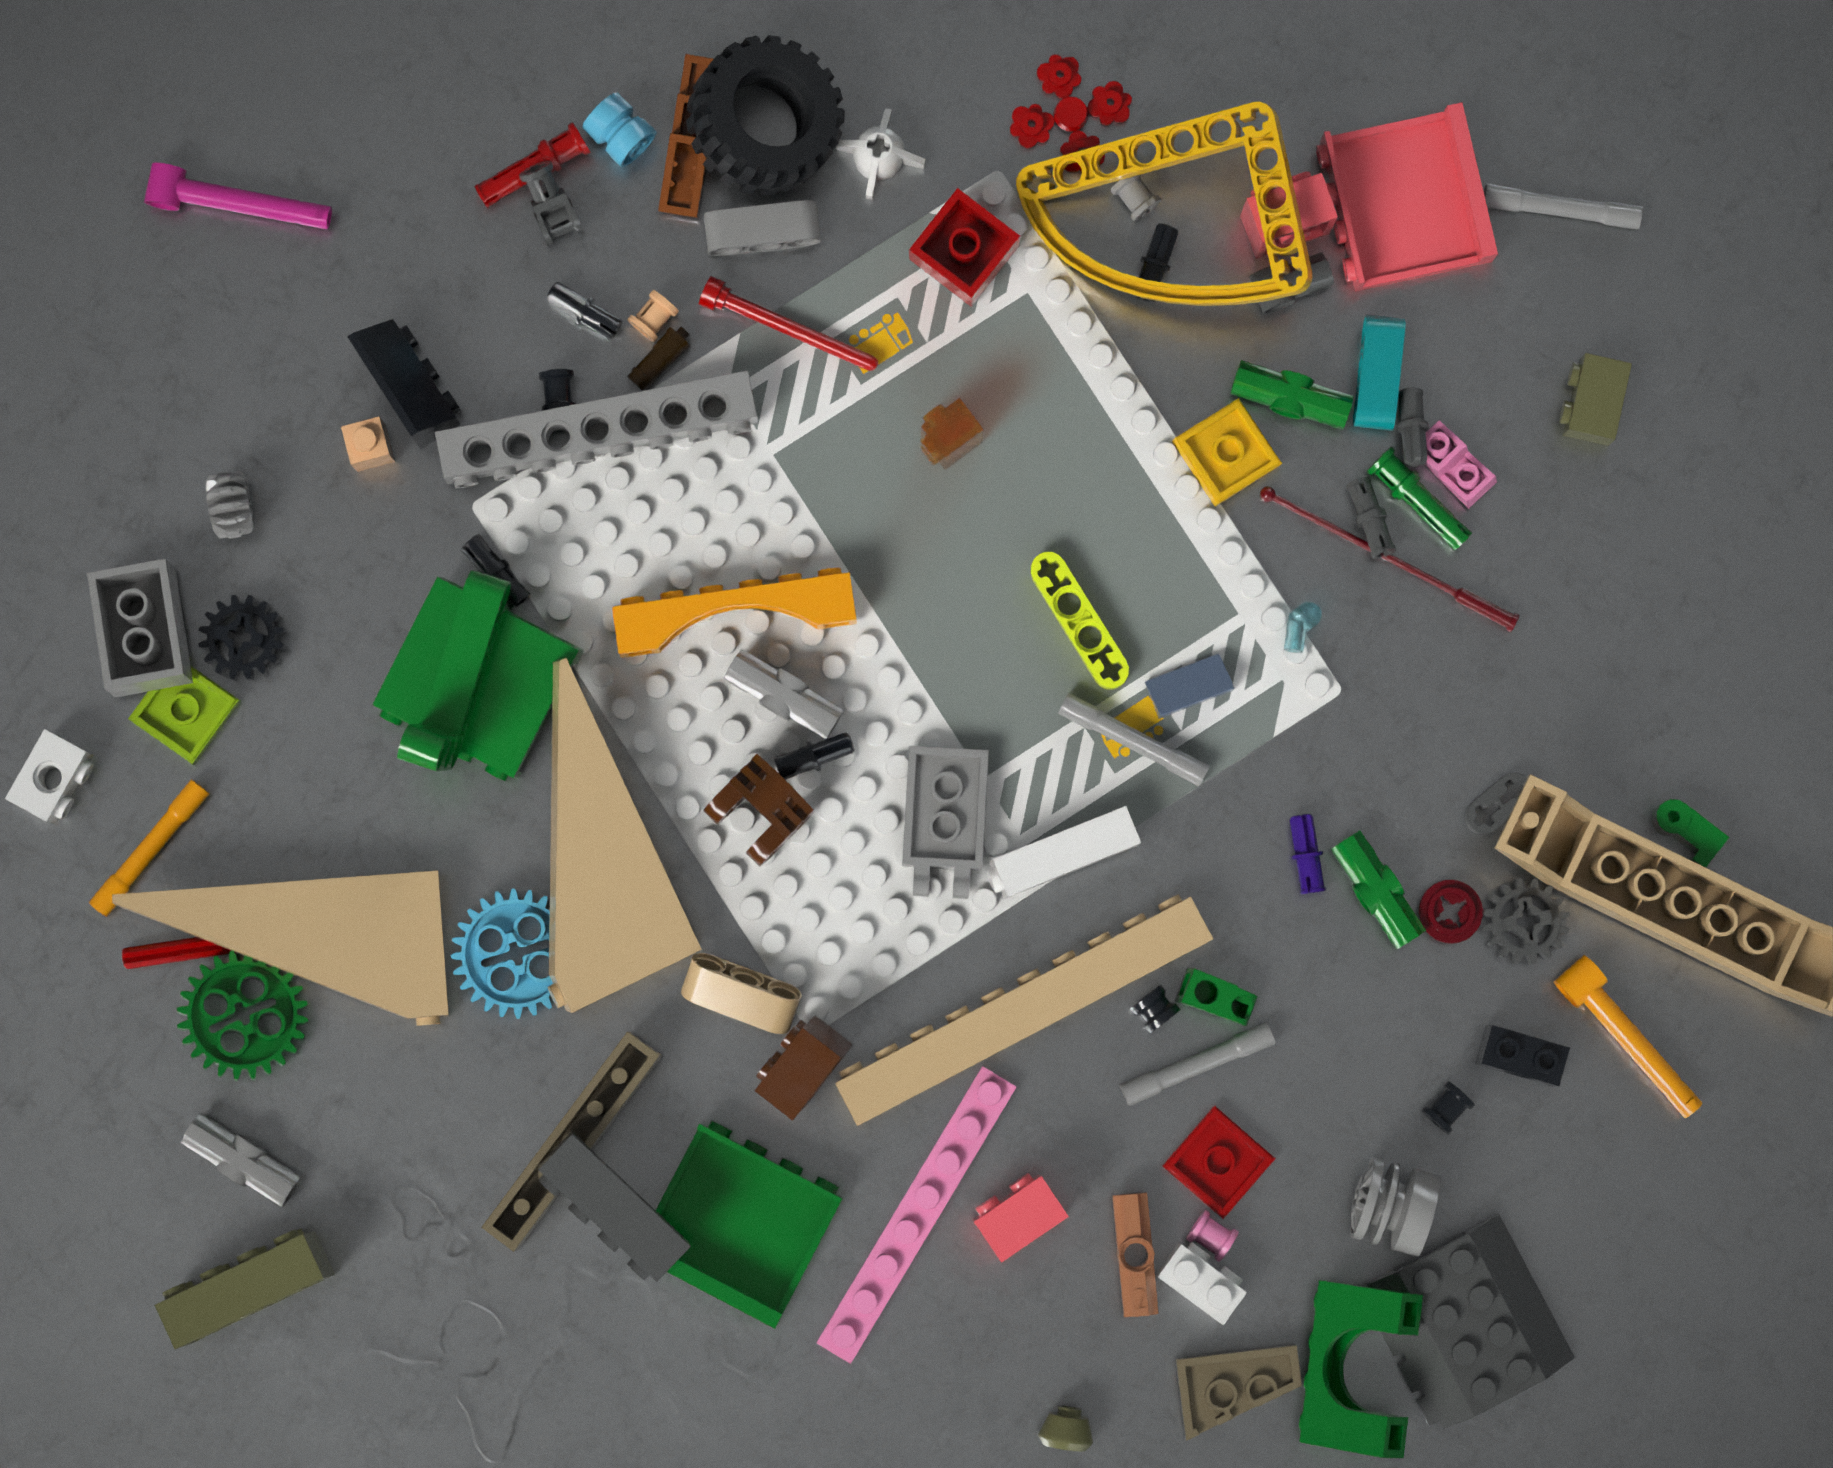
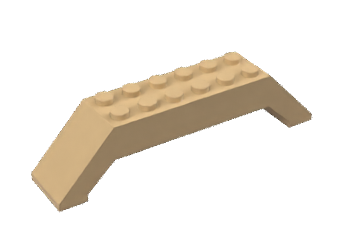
[1494,774,1833,1017]

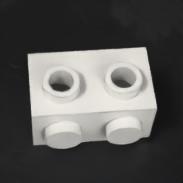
[1155,1242,1247,1325]

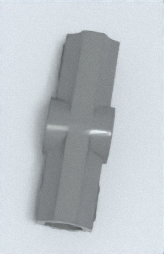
[724,649,844,740]
[181,1114,302,1207]

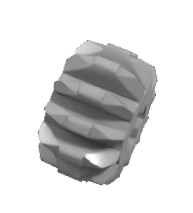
[205,470,254,539]

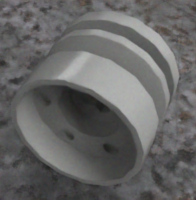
[1350,1156,1441,1257]

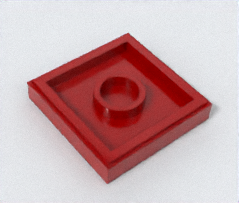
[1162,1105,1276,1219]

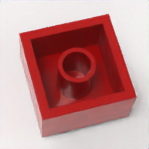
[909,188,1020,307]

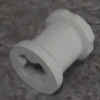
[1110,175,1162,222]

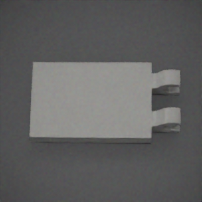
[902,746,989,899]

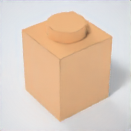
[341,416,395,472]

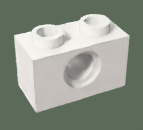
[5,729,94,824]

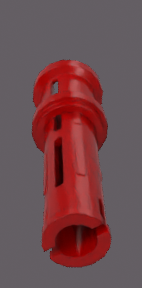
[474,122,591,208]

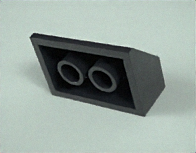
[347,319,461,449]

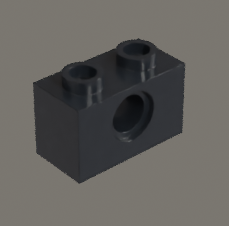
[1475,1025,1570,1087]

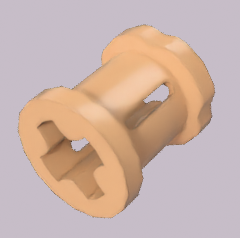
[627,290,679,342]

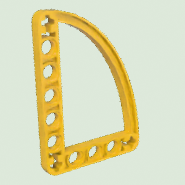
[1016,101,1312,306]

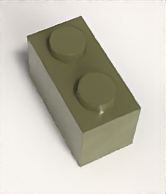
[1559,353,1632,446]

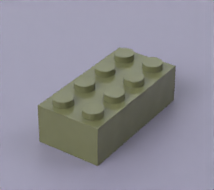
[154,1228,335,1350]

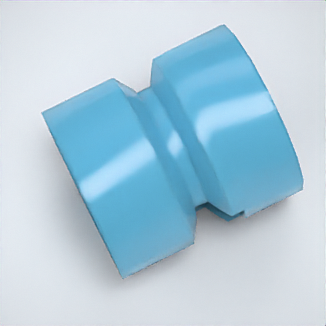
[582,92,657,168]

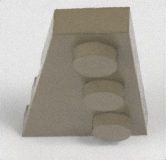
[1176,1344,1302,1441]

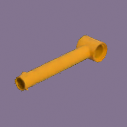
[1554,955,1703,1118]

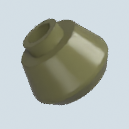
[1038,1406,1093,1452]

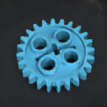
[450,889,553,1019]

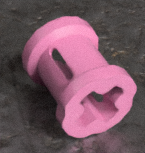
[1186,1209,1239,1262]

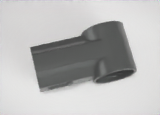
[1249,252,1334,314]

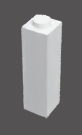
[987,806,1141,899]

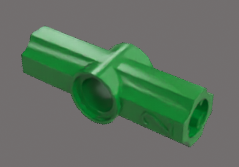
[1230,360,1354,430]
[1330,830,1426,949]

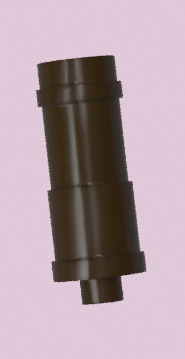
[627,326,690,391]

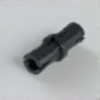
[460,534,531,610]

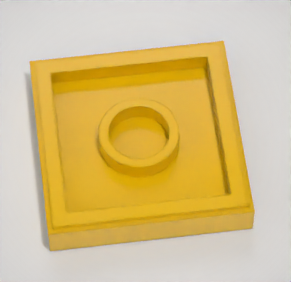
[1172,398,1282,507]

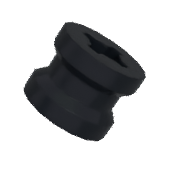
[1130,984,1181,1034]

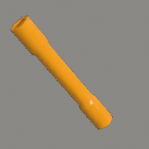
[88,779,210,917]

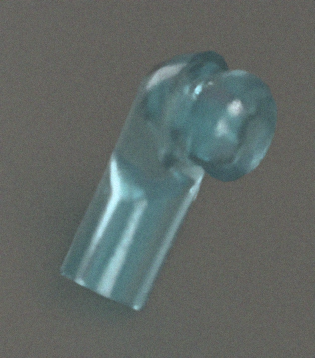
[1284,602,1322,653]

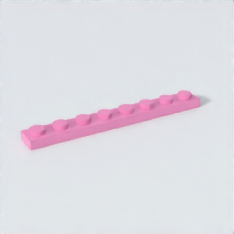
[816,1066,1016,1364]

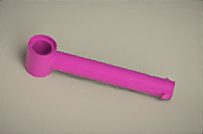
[144,163,332,230]

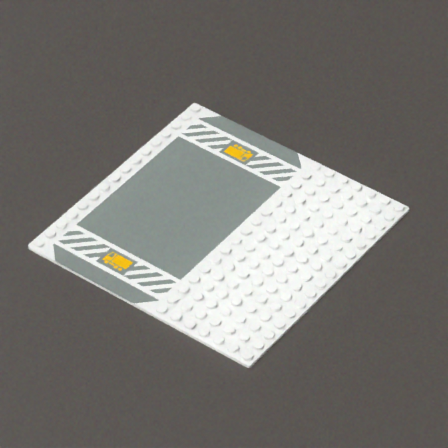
[472,171,1341,1025]

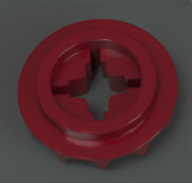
[1418,880,1483,944]

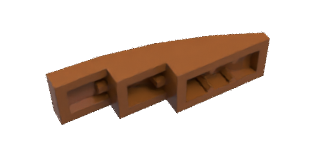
[658,54,714,218]

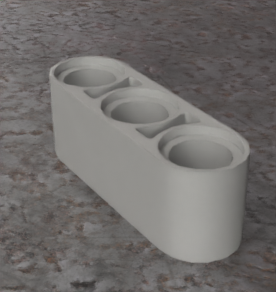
[703,200,821,256]

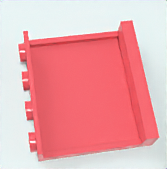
[1316,102,1498,292]

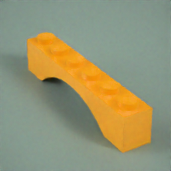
[612,567,857,658]

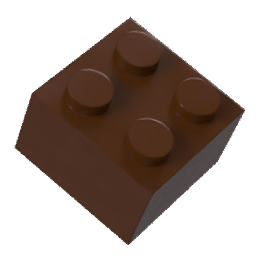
[754,1015,853,1121]

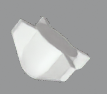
[836,108,926,200]

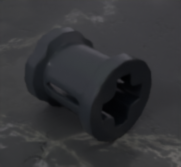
[539,369,576,411]
[1421,1081,1475,1135]

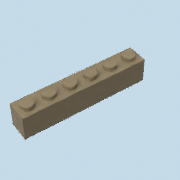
[481,1031,662,1252]

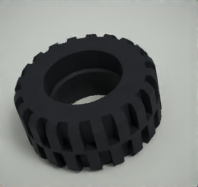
[686,35,845,196]

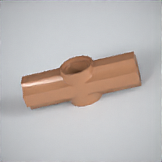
[1112,1192,1159,1317]

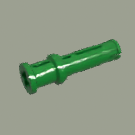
[1366,446,1473,551]

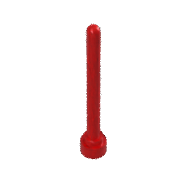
[699,276,878,371]

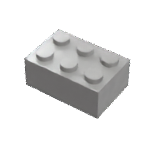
[87,558,193,698]

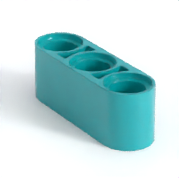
[1353,314,1406,431]

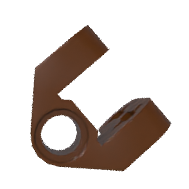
[703,754,815,867]

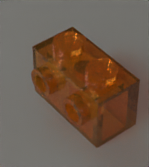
[919,398,984,470]

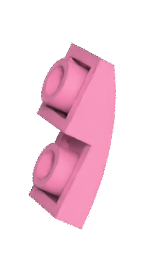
[1424,421,1497,509]

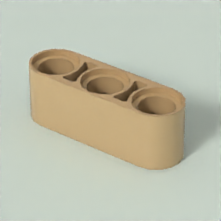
[681,953,802,1034]

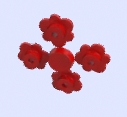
[1010,54,1132,174]

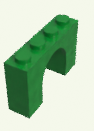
[1299,1280,1423,1458]

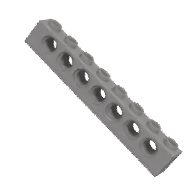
[435,370,758,488]

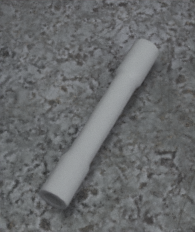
[1484,184,1643,230]
[1058,693,1210,787]
[1119,1022,1276,1106]

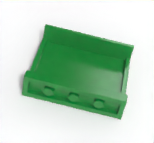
[372,577,584,781]
[656,1120,843,1329]

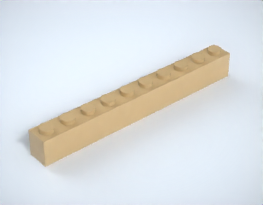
[835,894,1213,1126]

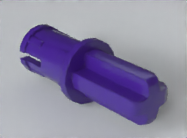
[1290,814,1326,894]

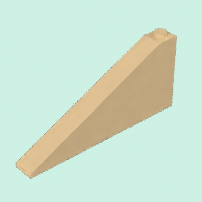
[548,658,702,1013]
[112,870,449,1026]

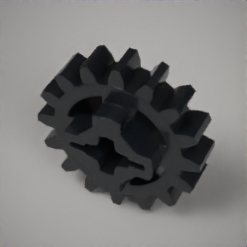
[198,595,287,681]

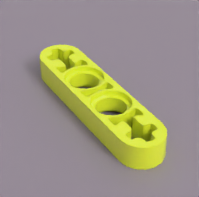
[1030,552,1129,690]

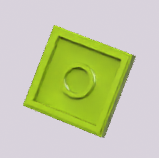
[128,666,241,765]

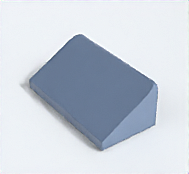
[1145,654,1235,719]

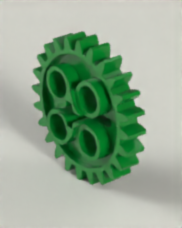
[177,951,308,1081]

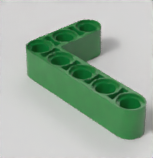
[397,570,511,772]

